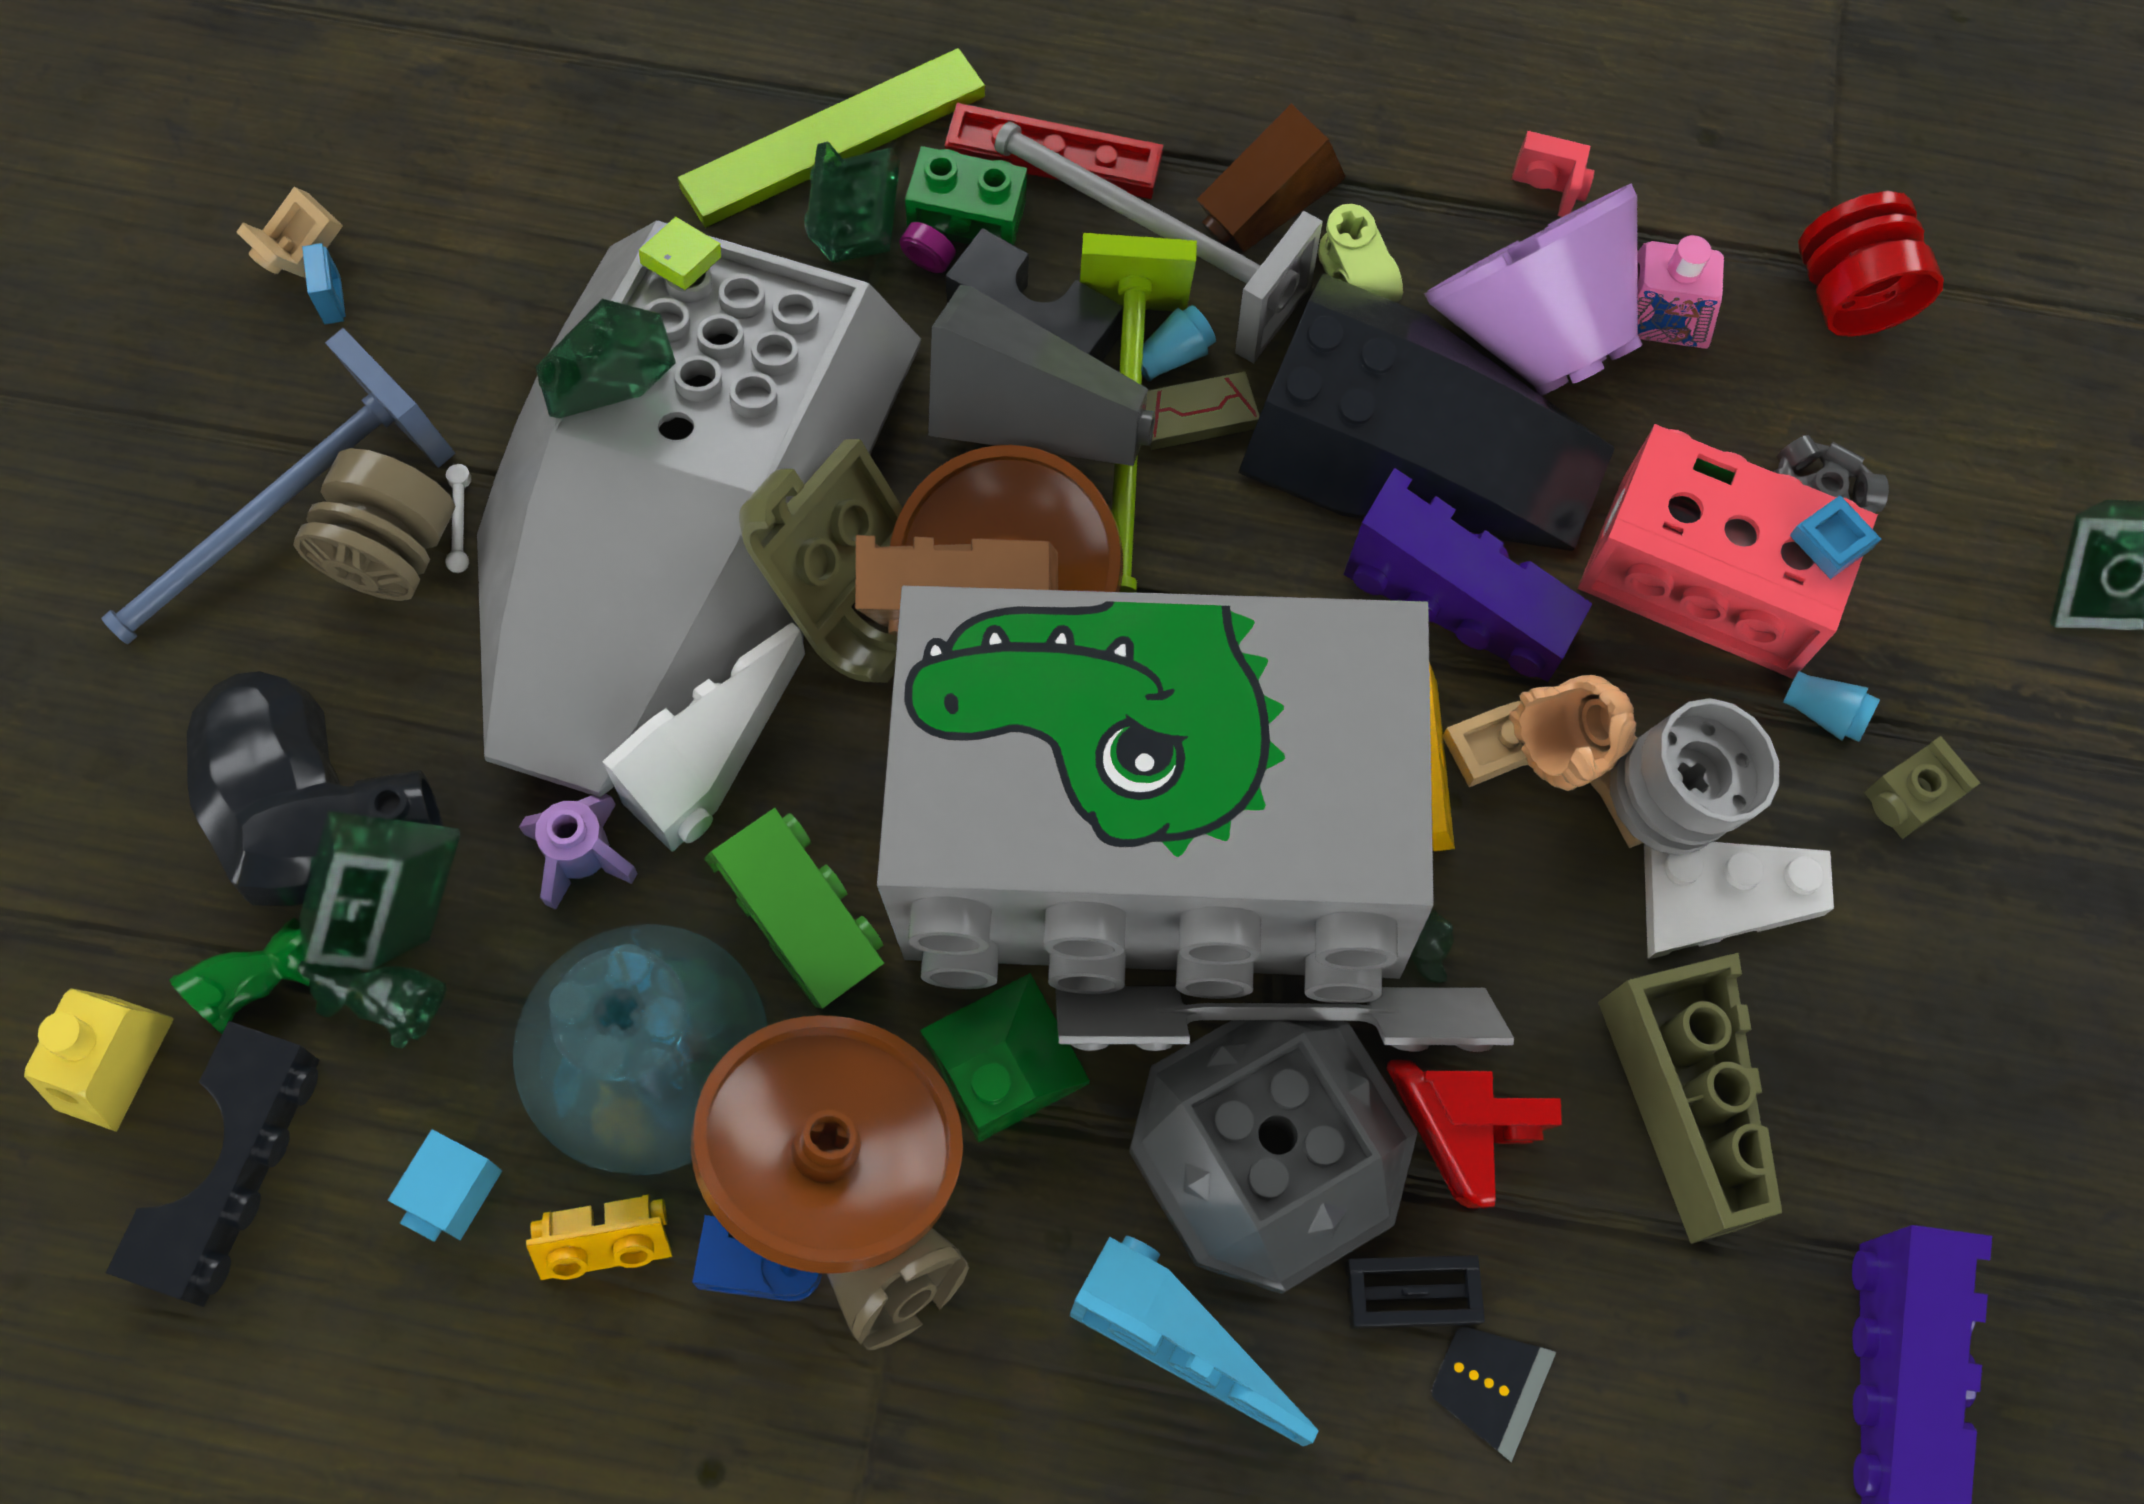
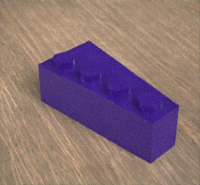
[1343,468,1592,682]
[1852,1225,1992,1504]

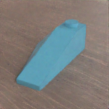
[1070,1236,1319,1447]

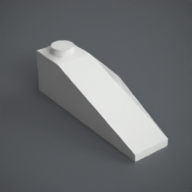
[602,622,805,852]

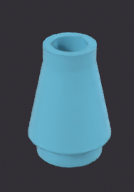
[1142,305,1216,382]
[1783,671,1880,742]

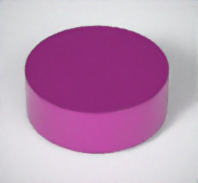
[899,222,956,273]

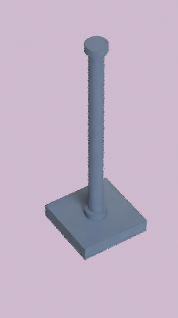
[101,328,456,644]

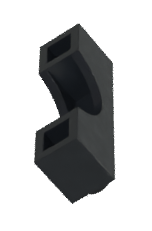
[106,1021,320,1307]

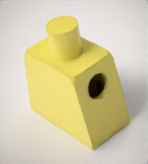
[24,988,174,1132]

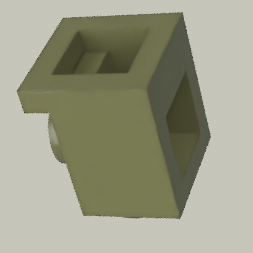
[1864,736,1980,839]

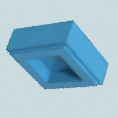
[302,243,346,325]
[1790,495,1881,579]

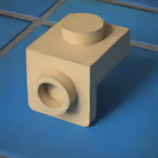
[236,187,343,278]

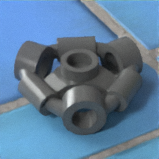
[1773,435,1889,513]

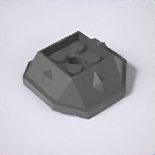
[1129,1020,1418,1294]

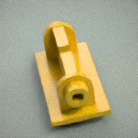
[526,1194,672,1280]

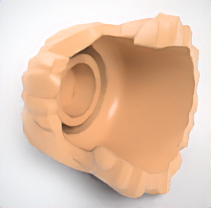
[1509,675,1637,791]

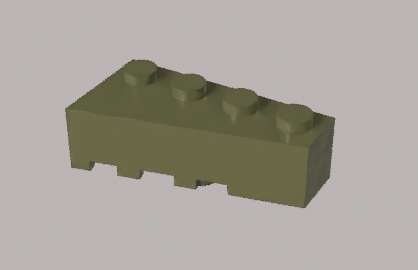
[1598,953,1782,1244]

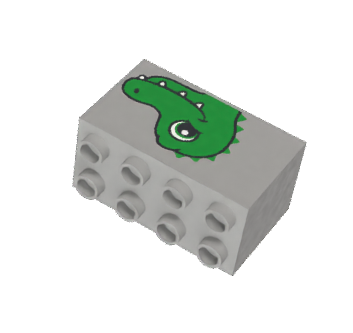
[877,586,1434,1004]

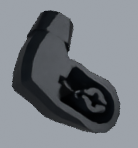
[187,671,448,906]

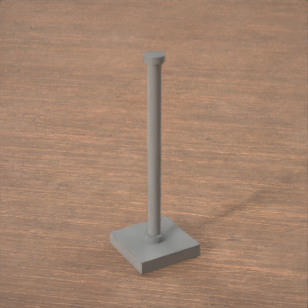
[994,121,1323,364]

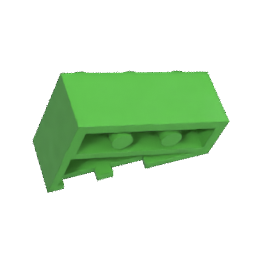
[704,808,885,1008]

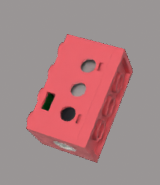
[1577,424,1878,679]

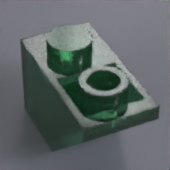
[535,299,676,419]

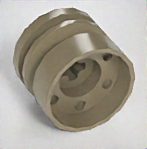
[293,448,456,601]

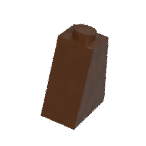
[1197,103,1346,252]

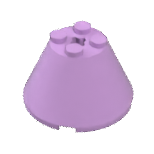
[1424,184,1643,396]

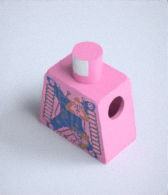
[1637,235,1724,349]

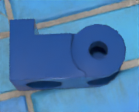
[692,1215,822,1301]

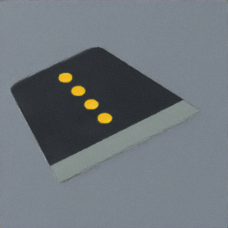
[1432,1327,1556,1462]

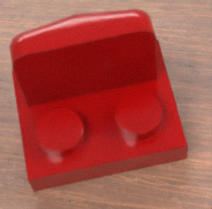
[1387,1060,1562,1208]

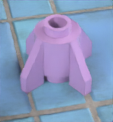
[519,794,638,909]

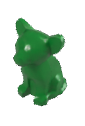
[169,917,324,1034]

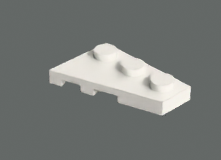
[1644,842,1834,960]

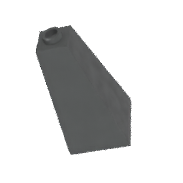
[928,285,1155,466]

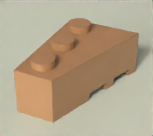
[855,535,1058,636]

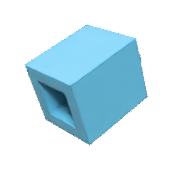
[388,1129,502,1242]

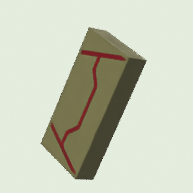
[1146,371,1260,450]

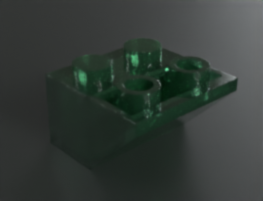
[299,811,460,969]

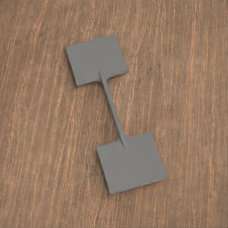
[1055,986,1514,1052]

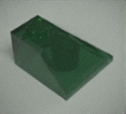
[2050,500,2144,630]

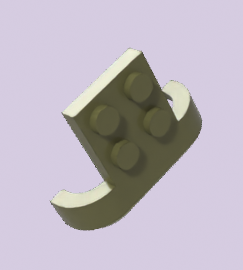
[739,439,903,683]

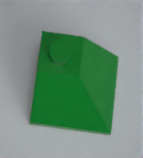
[920,973,1090,1143]

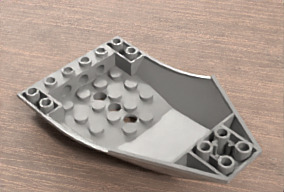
[477,220,921,797]

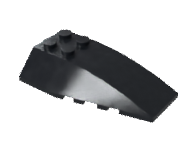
[1238,273,1615,551]

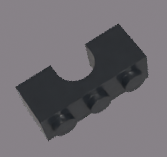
[946,228,1123,362]

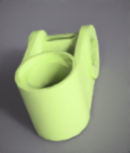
[1318,204,1403,303]

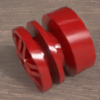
[1798,191,1944,337]

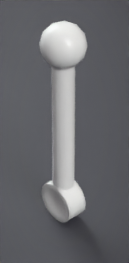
[445,464,471,573]

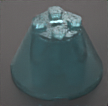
[513,924,768,1175]

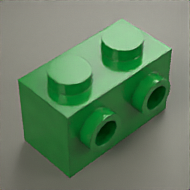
[905,146,1027,245]

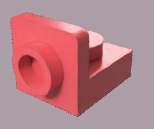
[1511,131,1594,217]

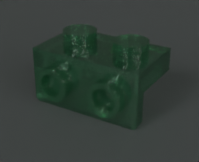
[804,141,900,263]

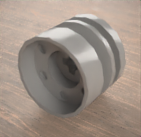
[1610,698,1779,855]

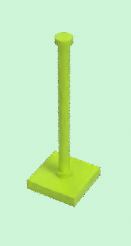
[1080,233,1197,593]

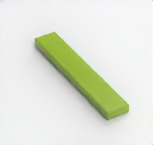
[678,48,985,228]

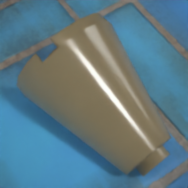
[826,1228,969,1350]

